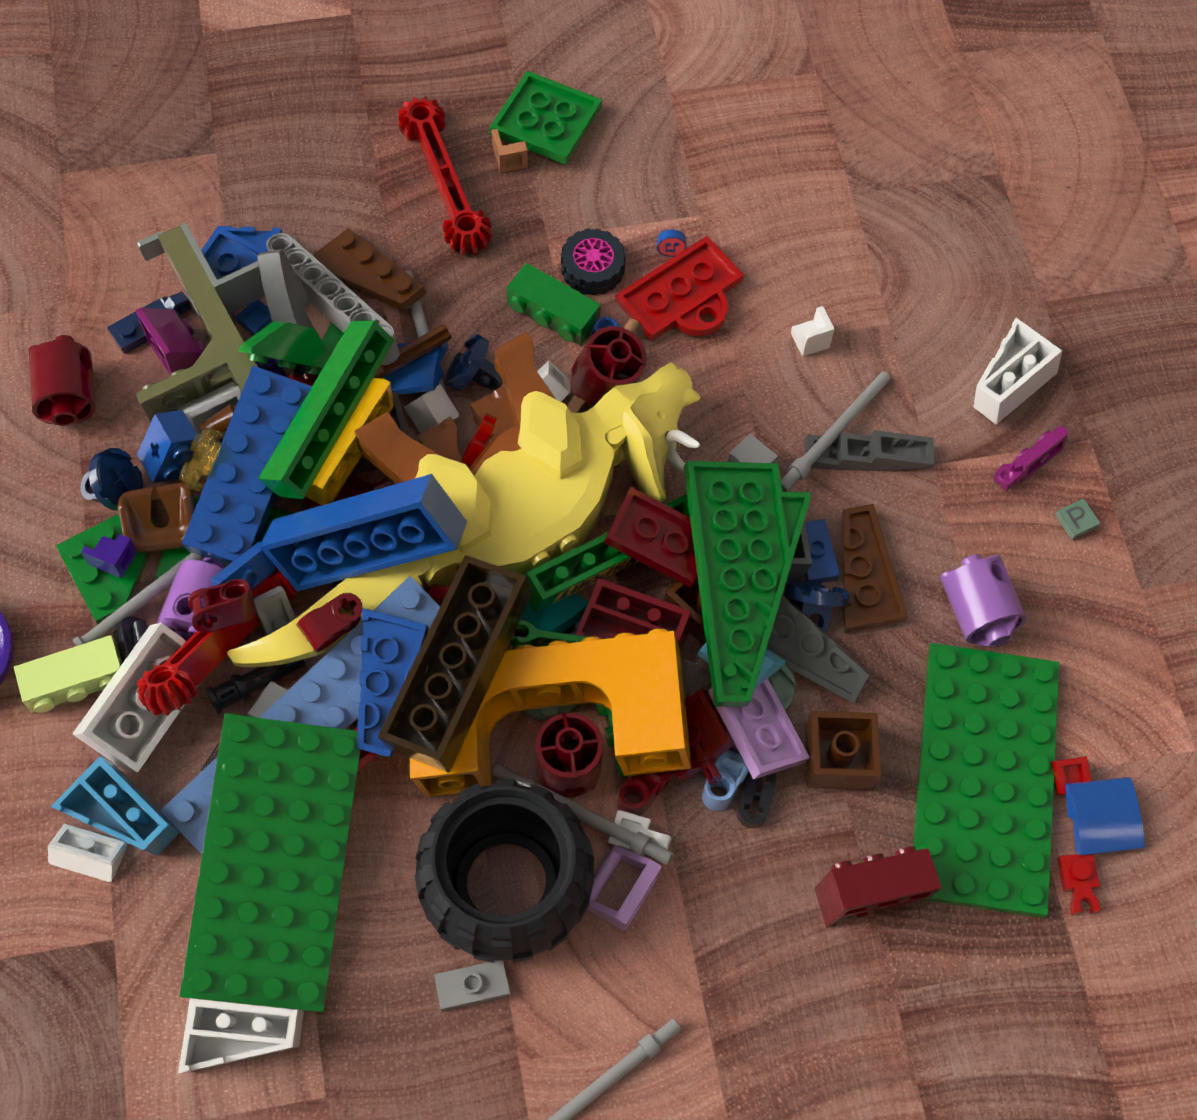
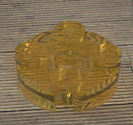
[179,427,223,492]

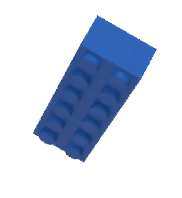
[182,366,312,565]
[260,474,467,592]

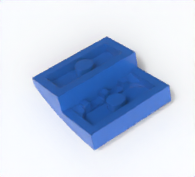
[383,342,449,395]
[1065,777,1145,855]

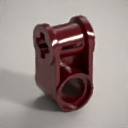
[188,579,257,633]
[296,593,363,652]
[617,771,675,816]

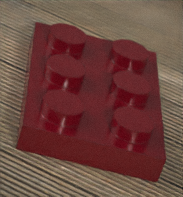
[603,487,697,587]

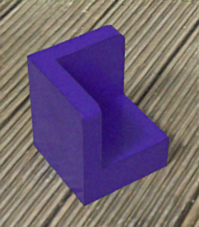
[81,534,137,579]

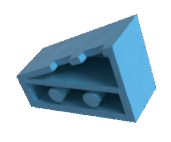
[50,756,180,856]

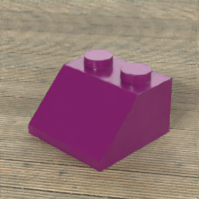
[135,307,205,376]

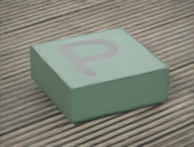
[1055,498,1101,540]

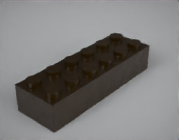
[378,555,533,773]

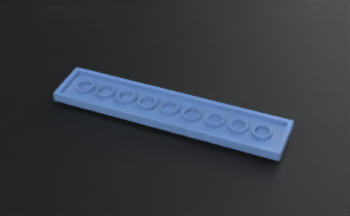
[160,576,440,854]

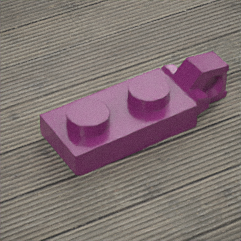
[993,425,1069,491]

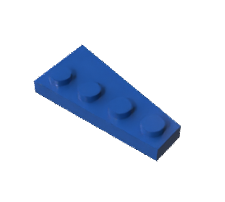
[357,608,429,758]

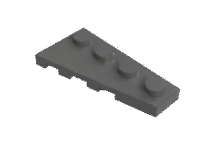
[767,594,870,703]

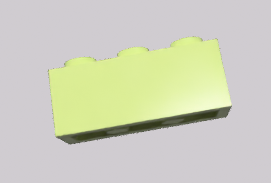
[14,635,122,713]

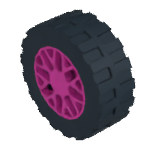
[561,228,626,295]

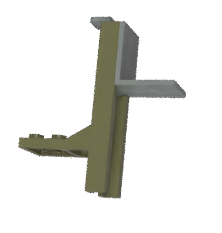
[135,222,265,422]

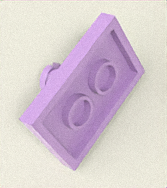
[708,679,810,779]

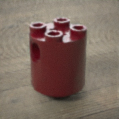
[571,326,646,406]
[28,335,96,426]
[535,713,603,798]

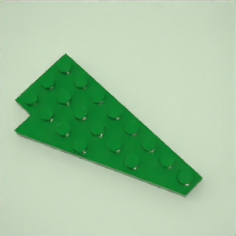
[684,461,811,707]

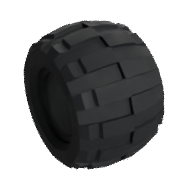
[414,779,594,963]

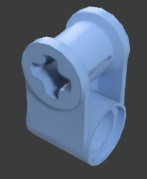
[702,748,749,811]

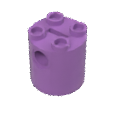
[940,554,1027,647]
[157,558,227,641]

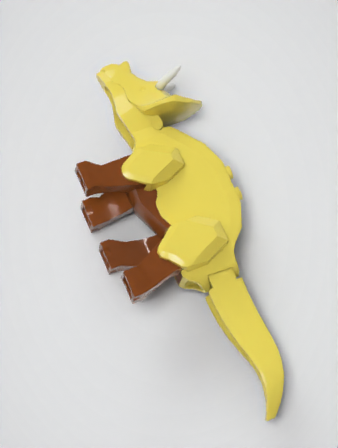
[227,332,700,667]

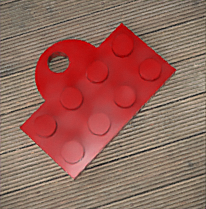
[615,236,744,342]

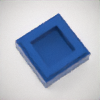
[235,299,273,336]

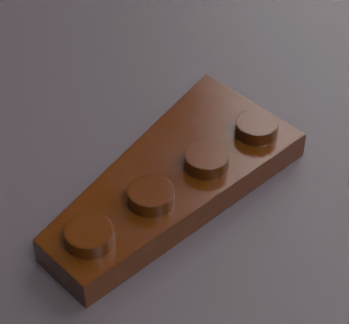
[313,228,426,311]
[841,504,908,633]

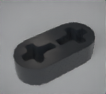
[737,771,777,829]

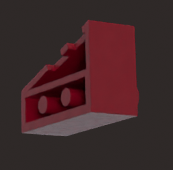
[575,578,692,652]
[814,846,942,928]

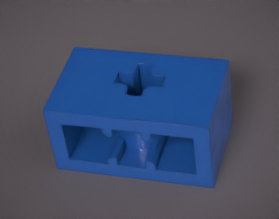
[137,410,199,483]

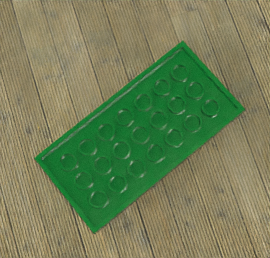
[912,643,1059,918]
[179,713,360,1012]

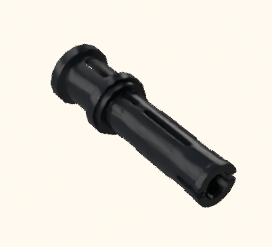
[205,659,306,715]

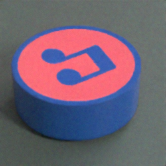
[657,229,686,257]

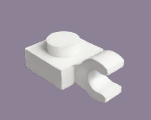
[608,810,671,850]

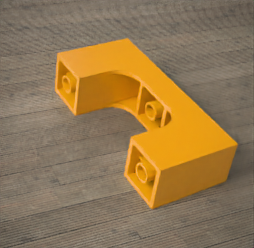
[409,629,691,798]

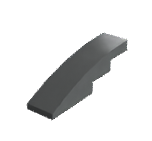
[257,249,314,376]
[804,430,935,471]

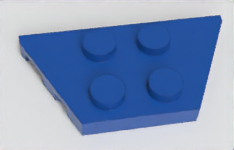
[201,226,283,315]

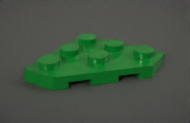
[55,514,155,625]

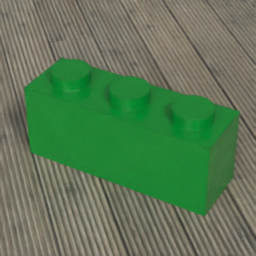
[506,263,601,346]

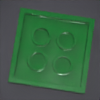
[489,71,602,165]

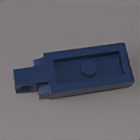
[107,291,191,354]

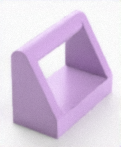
[587,845,662,932]

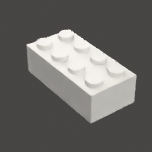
[72,623,197,772]

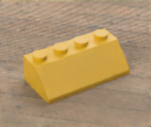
[305,378,394,505]

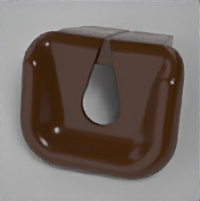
[118,482,196,553]

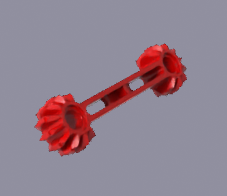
[398,95,492,257]
[137,565,299,716]

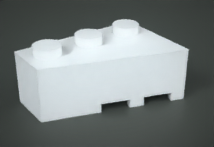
[974,318,1062,424]
[178,998,304,1073]

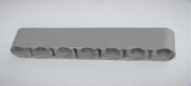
[266,233,400,365]

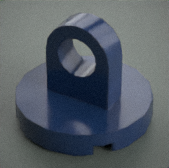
[446,334,503,391]
[80,448,143,511]
[784,581,850,632]

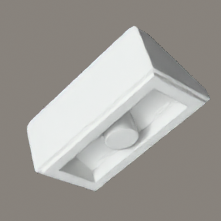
[48,823,127,882]

